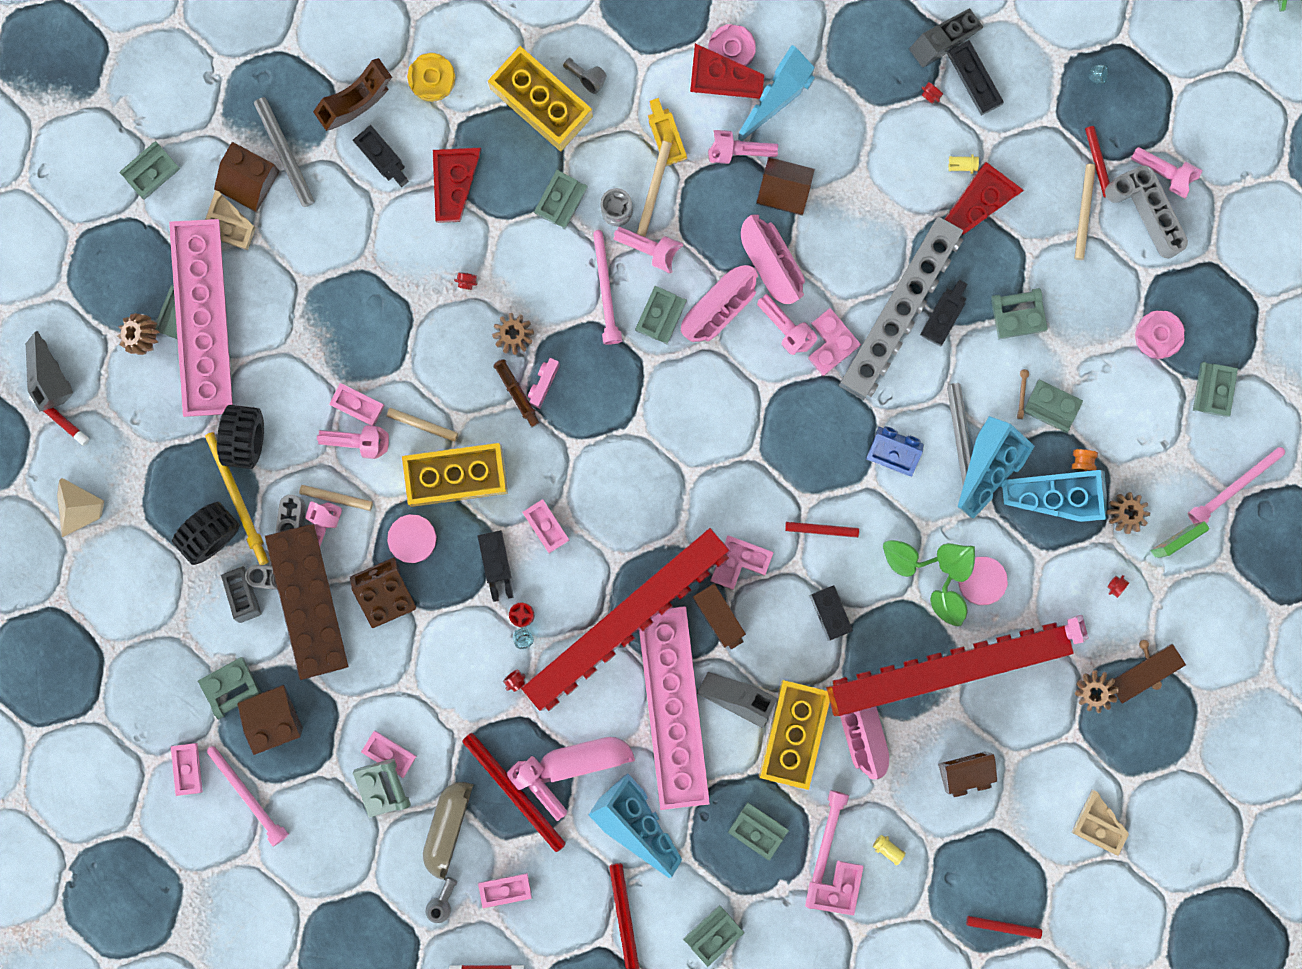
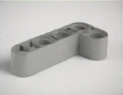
[1105,166,1188,259]
[245,494,306,590]

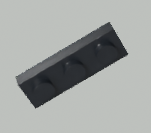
[947,40,1004,116]

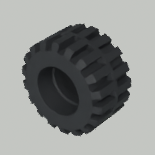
[217,405,264,469]
[172,502,240,565]

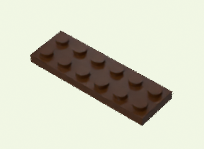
[265,524,349,680]

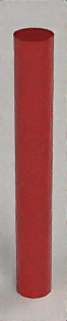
[1085,126,1110,198]
[785,522,859,538]
[966,916,1042,939]

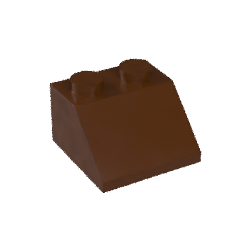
[214,142,280,213]
[237,685,303,755]
[938,751,997,797]

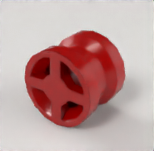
[509,603,535,627]

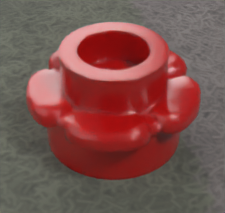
[921,82,943,104]
[454,272,478,290]
[1107,575,1129,598]
[503,669,526,692]

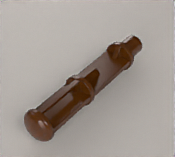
[493,359,540,428]

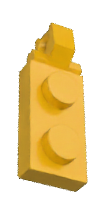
[648,98,687,167]

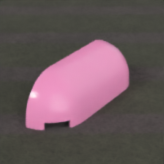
[741,215,805,304]
[681,265,758,342]
[840,707,889,779]
[539,737,635,783]

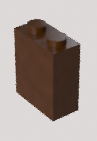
[692,584,746,649]

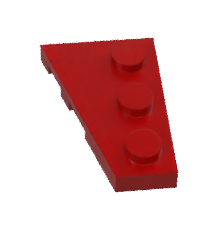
[690,43,764,99]
[433,148,482,223]
[944,162,1024,236]

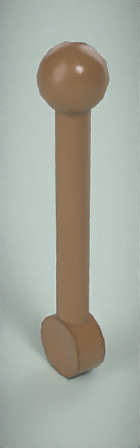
[1017,369,1029,419]
[1139,640,1162,690]

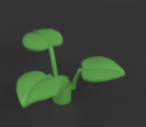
[883,540,975,627]

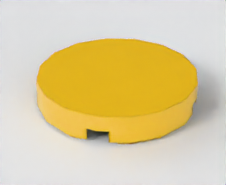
[407,53,456,102]

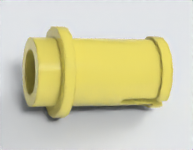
[948,154,979,174]
[873,835,906,865]

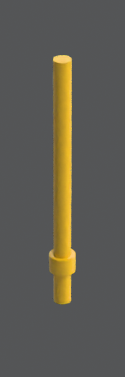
[205,432,269,565]

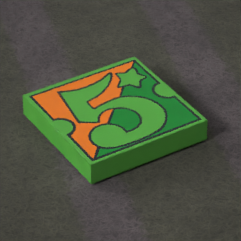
[1150,521,1210,558]

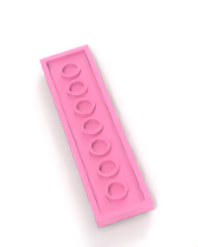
[169,219,233,417]
[639,607,710,810]

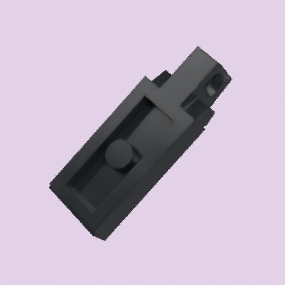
[352,125,409,188]
[920,279,968,347]

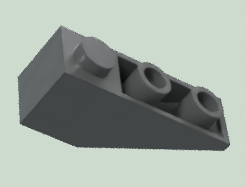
[909,8,983,68]
[25,331,73,412]
[697,672,778,728]

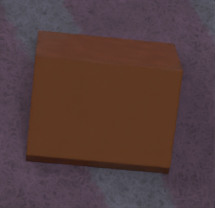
[756,157,815,216]

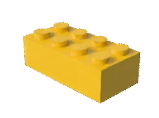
[488,46,593,152]
[402,443,508,507]
[759,680,830,790]

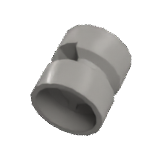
[600,188,633,227]

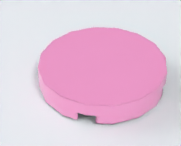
[708,24,756,67]
[1135,311,1185,359]
[387,514,437,563]
[958,557,1008,605]

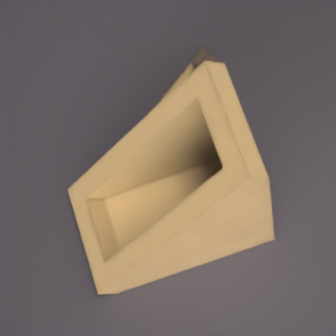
[57,478,104,537]

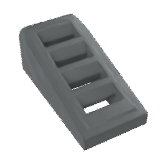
[221,566,262,623]

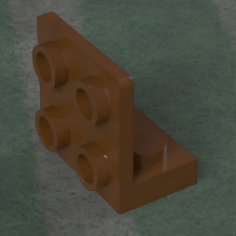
[350,557,416,628]

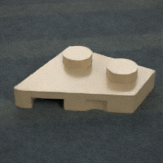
[205,190,256,250]
[1071,790,1129,856]

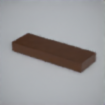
[1112,643,1186,704]

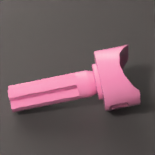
[708,130,778,164]
[1131,147,1203,199]
[614,226,683,273]
[757,294,817,355]
[317,425,389,459]
[305,501,342,546]
[507,756,567,821]

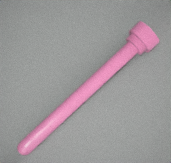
[593,230,622,345]
[1188,447,1285,524]
[207,746,289,847]
[807,790,849,909]

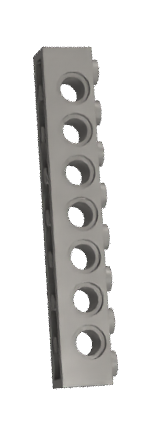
[838,216,963,400]

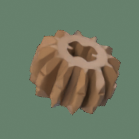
[117,313,160,355]
[492,313,534,355]
[1107,492,1151,534]
[1075,670,1119,713]

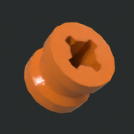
[1071,449,1098,472]

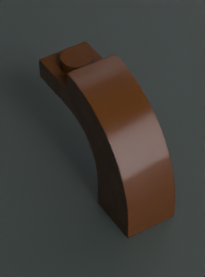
[313,58,392,131]

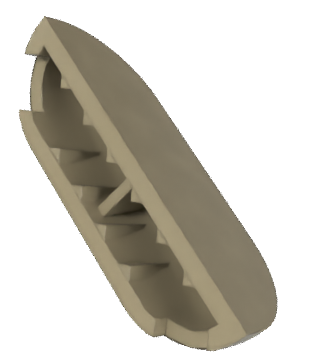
[423,782,474,880]

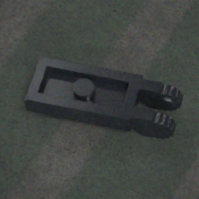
[477,530,514,602]

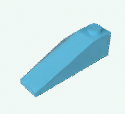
[738,45,815,141]
[958,416,1035,519]
[1003,470,1107,522]
[588,774,682,878]

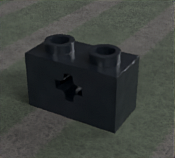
[809,585,853,641]

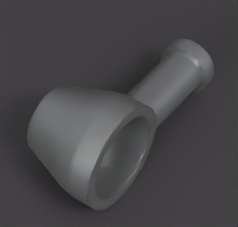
[563,58,607,94]
[426,877,458,923]

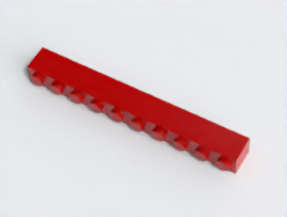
[521,528,731,711]
[826,622,1074,716]

